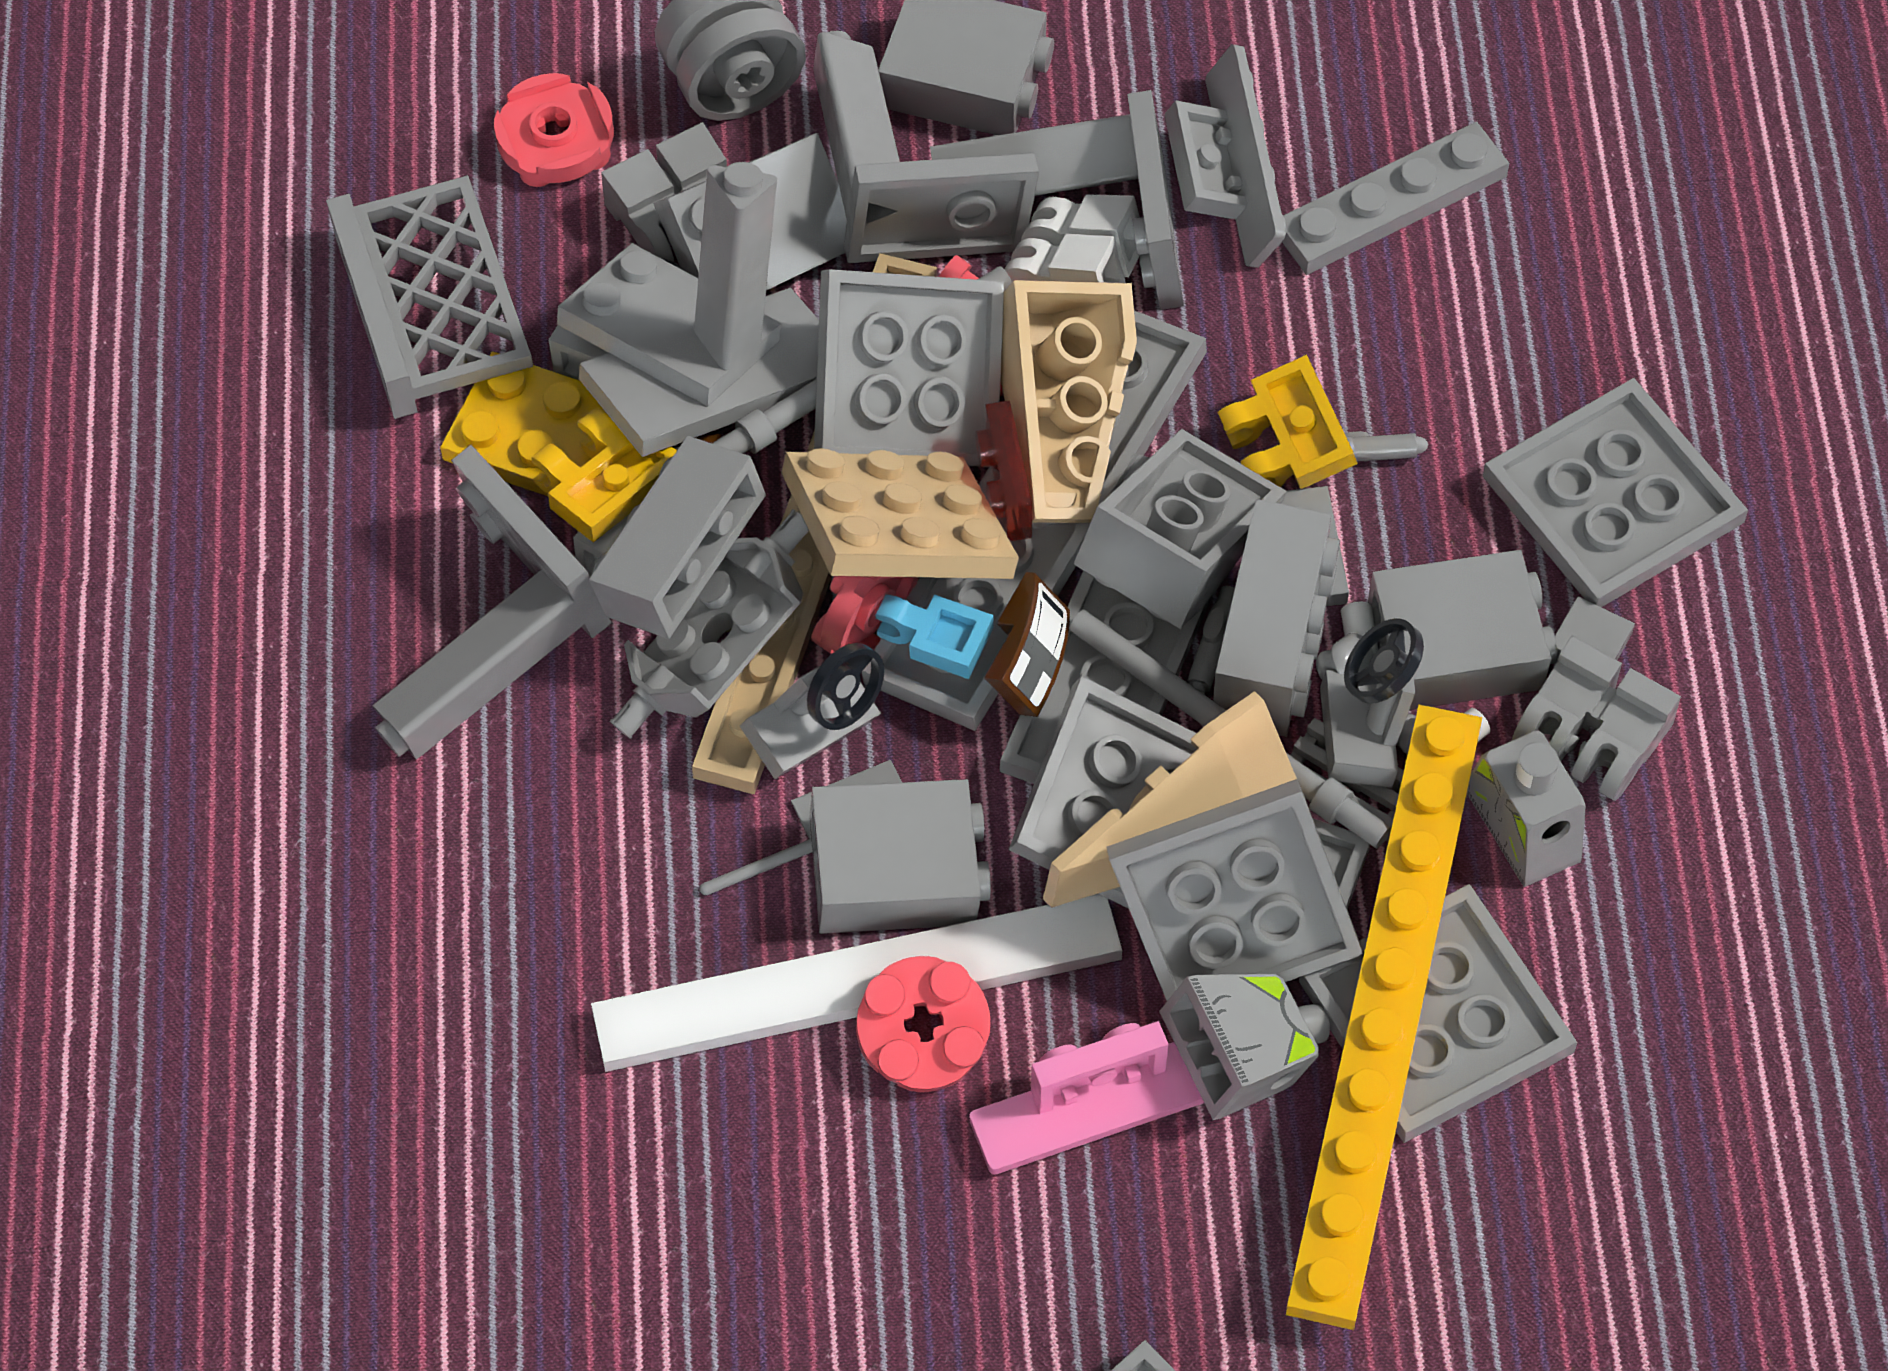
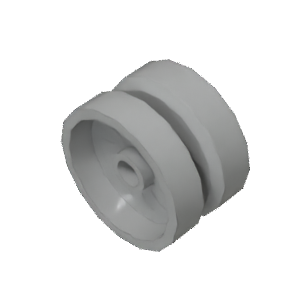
[654,0,806,121]

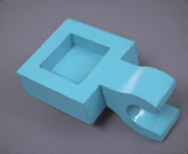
[875,594,994,679]

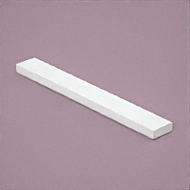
[591,894,1122,1072]

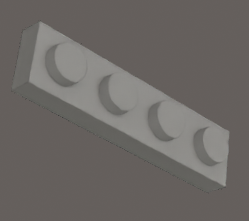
[1282,121,1509,275]

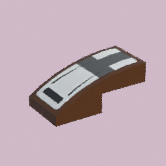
[984,572,1070,717]

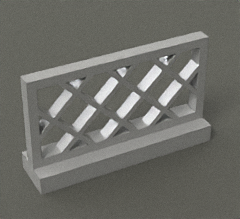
[326,175,533,419]

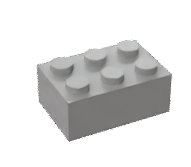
[1213,499,1340,737]

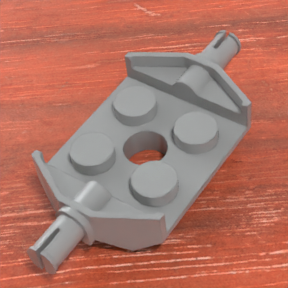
[609,509,809,739]

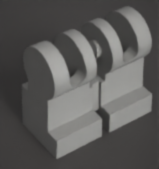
[601,122,727,262]
[1512,635,1681,801]

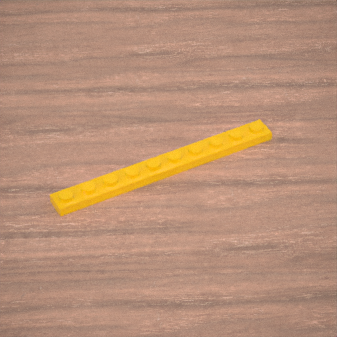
[1286,704,1483,1330]

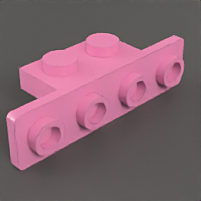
[970,1021,1204,1174]

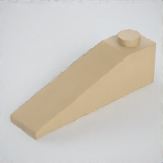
[1000,280,1137,523]
[1043,691,1297,908]

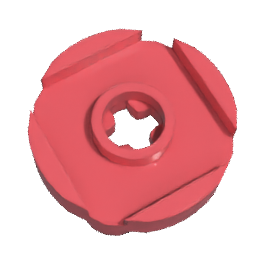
[494,73,614,187]
[811,576,918,654]
[856,956,990,1092]

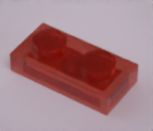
[975,401,1032,541]

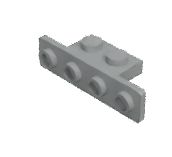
[1164,44,1286,268]

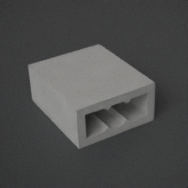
[878,0,1054,135]
[1367,550,1557,710]
[809,779,991,933]

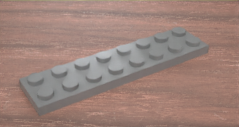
[862,310,1207,731]

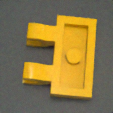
[1217,355,1358,489]
[531,408,677,543]

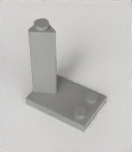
[813,31,1039,263]
[930,90,1184,310]
[557,162,781,407]
[372,445,611,760]

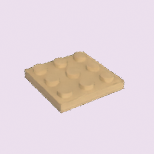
[782,448,1019,579]

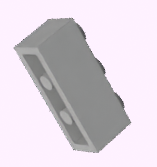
[589,435,766,639]

